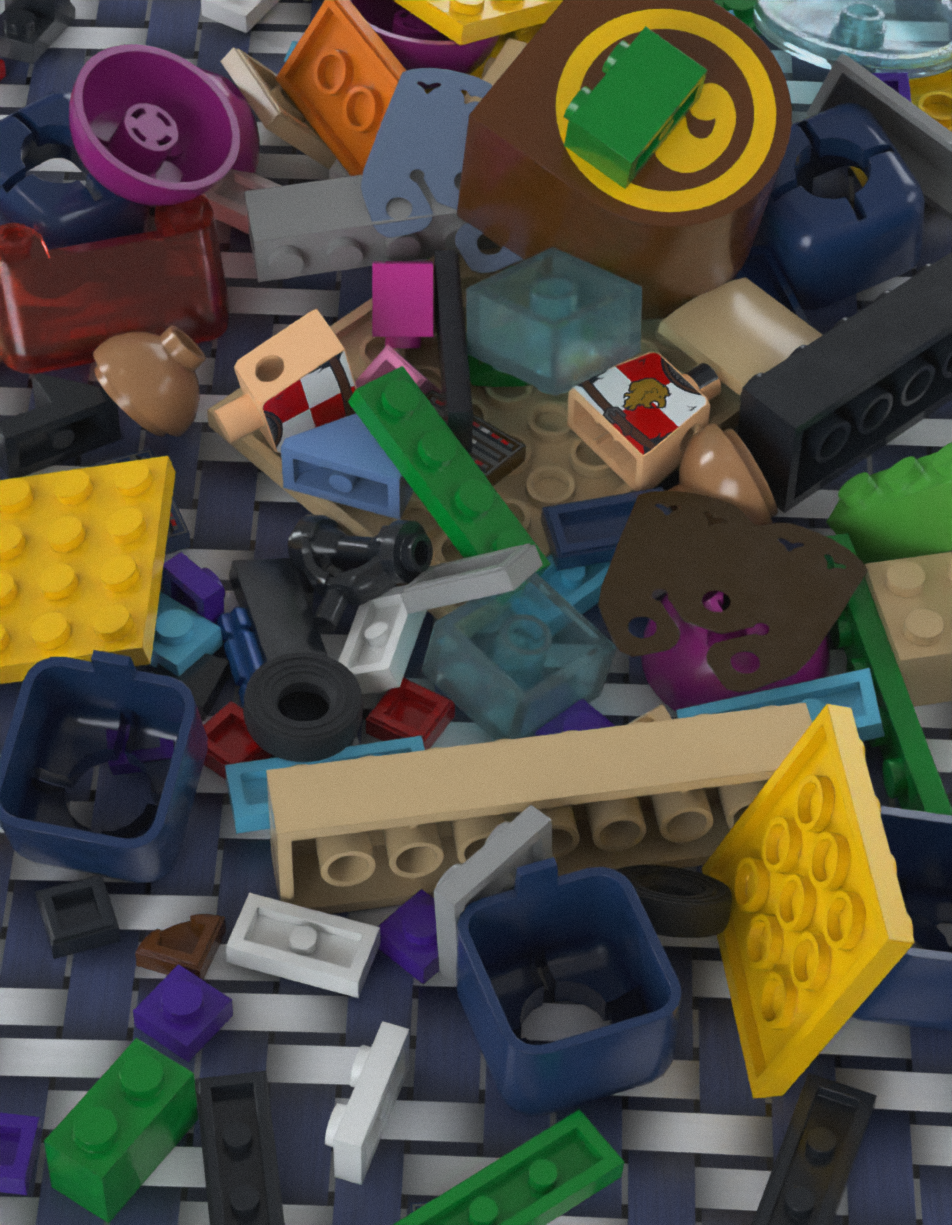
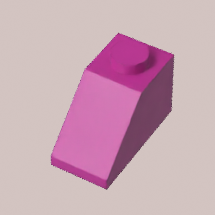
[372,261,433,348]

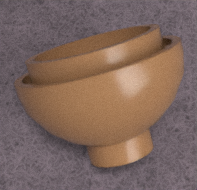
[93,325,206,437]
[667,423,778,525]

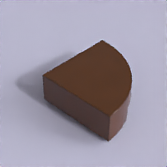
[135,914,226,980]

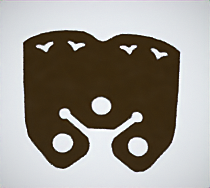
[598,491,868,692]

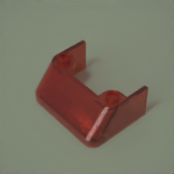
[0,193,230,374]

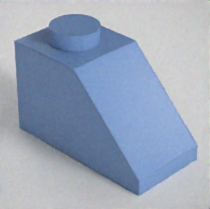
[281,413,413,520]

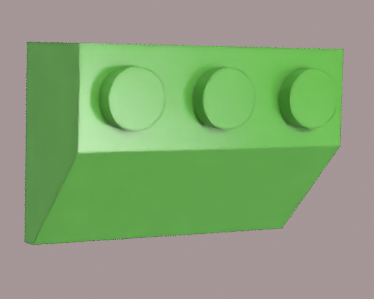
[826,442,952,565]

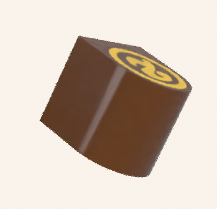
[456,0,792,320]

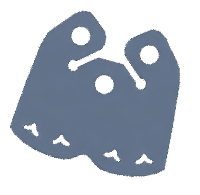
[361,68,524,273]

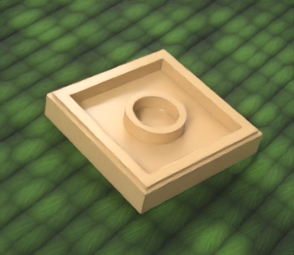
[220,47,337,170]

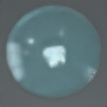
[753,0,952,79]

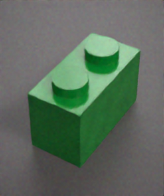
[564,26,708,189]
[44,1038,198,1224]

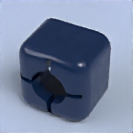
[0,91,151,299]
[753,103,925,310]
[0,650,208,883]
[851,806,952,1031]
[456,857,682,1117]

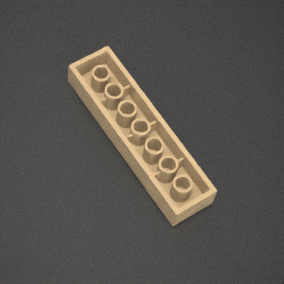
[266,703,812,914]

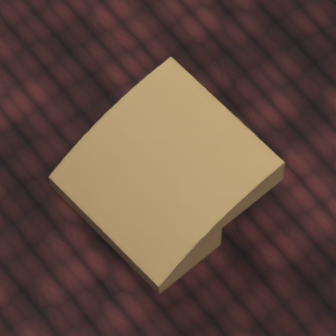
[657,277,823,395]

